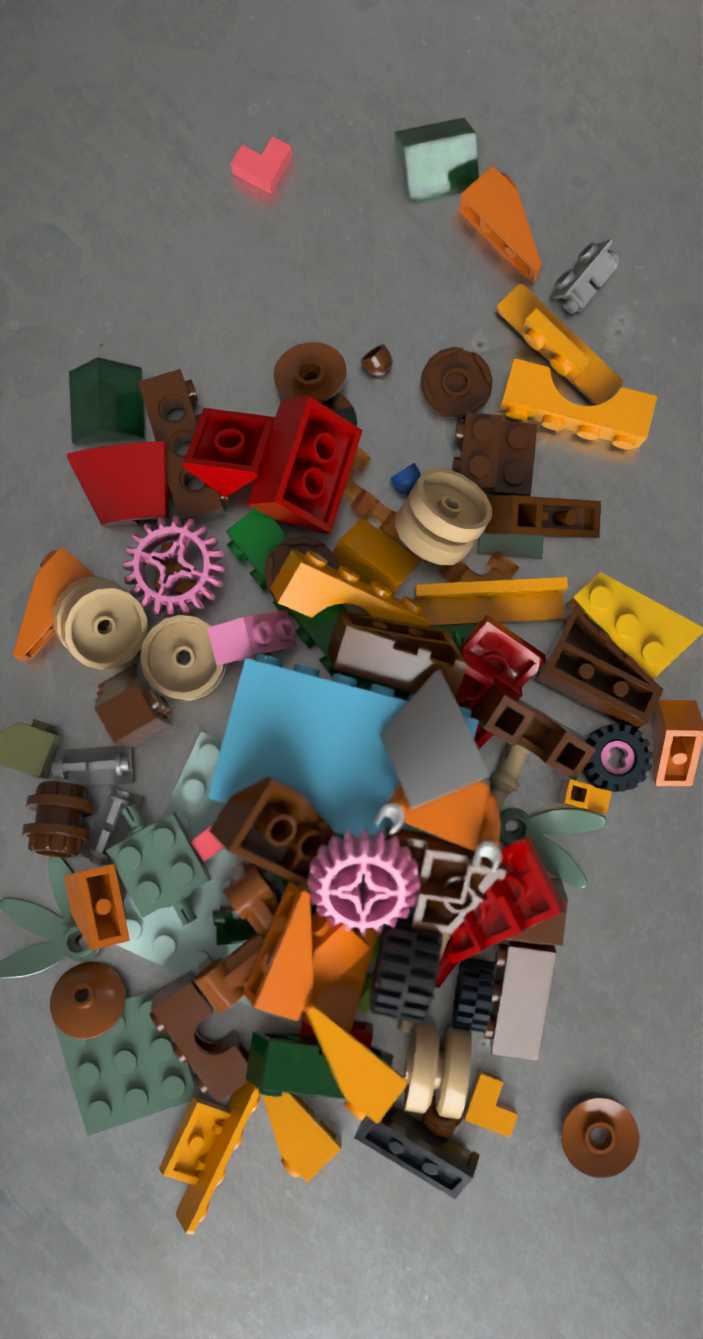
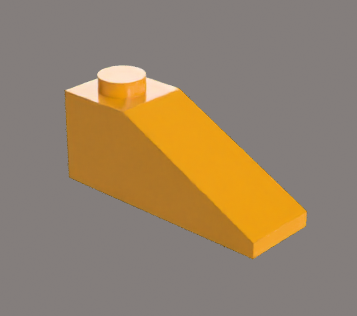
[304,1001,408,1124]
[262,1093,342,1183]

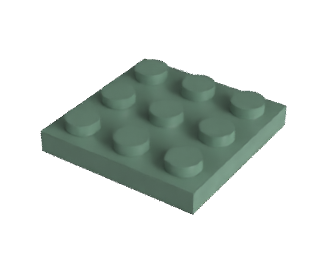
[54,985,200,1136]

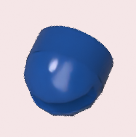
[390,462,421,494]

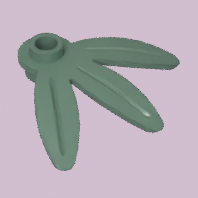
[499,807,607,888]
[0,857,99,978]

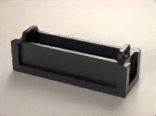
[354,1105,480,1199]

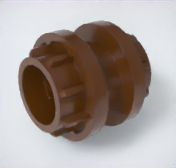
[22,781,95,858]

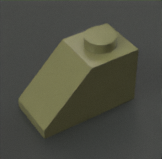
[0,719,63,779]

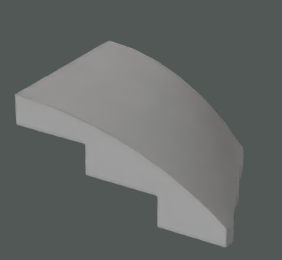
[380,670,490,809]

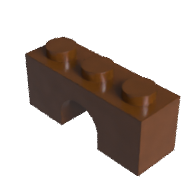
[471,684,596,781]
[150,970,249,1103]

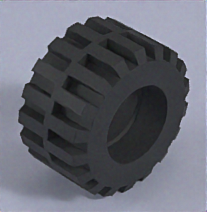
[369,916,443,1024]

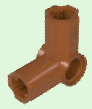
[223,861,280,940]
[194,933,264,1013]

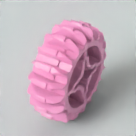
[122,516,226,617]
[308,827,420,935]

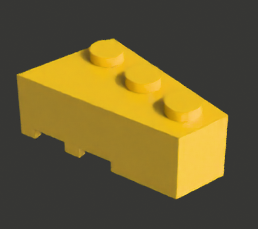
[566,572,703,679]

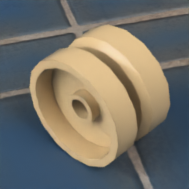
[395,468,492,565]
[53,576,147,670]
[140,615,228,701]
[403,1022,472,1119]

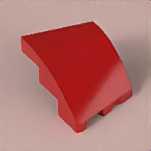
[67,441,169,526]
[455,614,546,750]
[449,836,567,964]

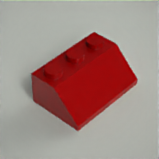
[247,396,363,534]

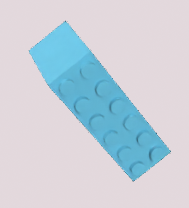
[208,653,479,841]

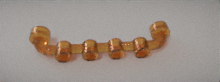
[344,447,519,583]

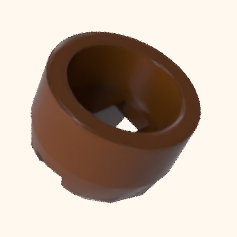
[361,344,393,377]

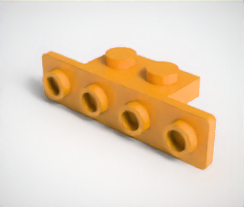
[496,283,623,405]
[159,1082,260,1234]

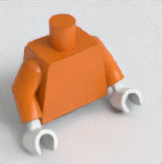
[374,754,501,872]

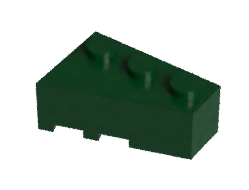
[245,1032,394,1100]

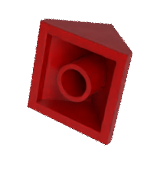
[183,408,275,498]

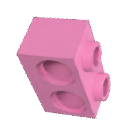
[207,610,297,666]

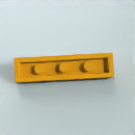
[414,577,568,627]

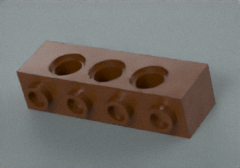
[138,369,229,526]

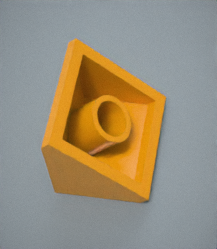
[332,518,421,612]

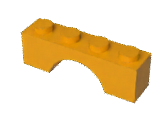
[499,358,658,449]
[270,549,430,627]

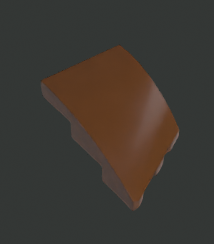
[383,827,507,934]

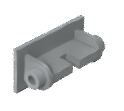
[549,240,619,314]
[52,746,133,786]
[82,785,144,866]

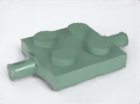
[106,803,212,926]

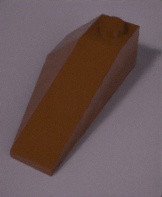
[209,776,366,889]

